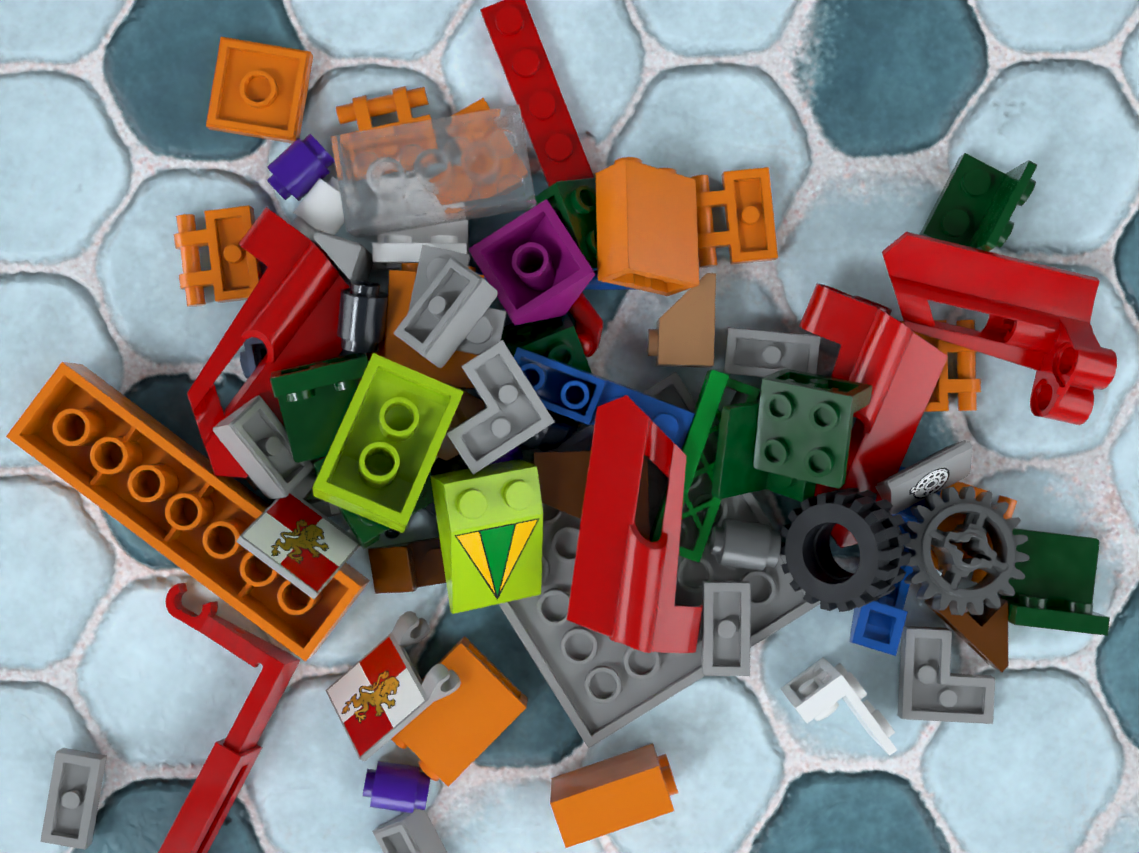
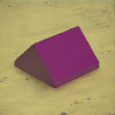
[468,199,595,325]

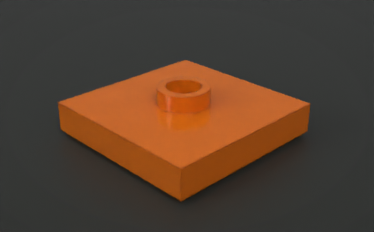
[206,37,313,143]

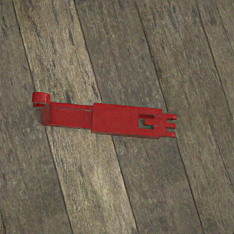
[158,583,300,853]

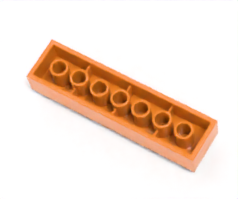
[6,362,370,662]

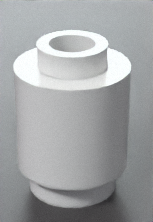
[290,177,356,247]

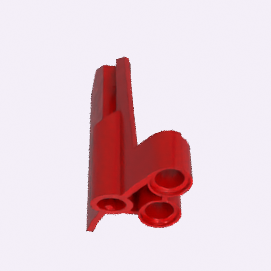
[187,207,350,478]
[882,232,1117,425]
[799,283,948,548]
[567,395,703,653]

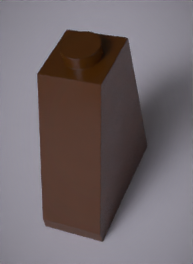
[528,450,650,541]

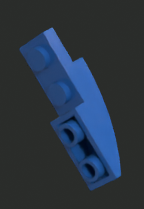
[514,347,695,449]

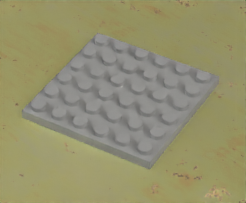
[499,372,820,749]

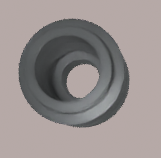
[710,519,781,571]

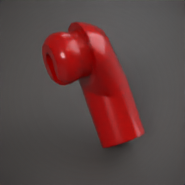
[568,292,604,358]

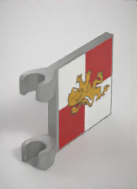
[236,472,361,599]
[325,611,461,762]

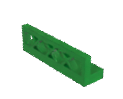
[650,369,761,563]

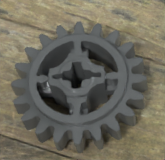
[900,486,1029,616]

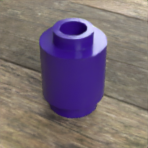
[267,134,335,201]
[363,761,431,813]

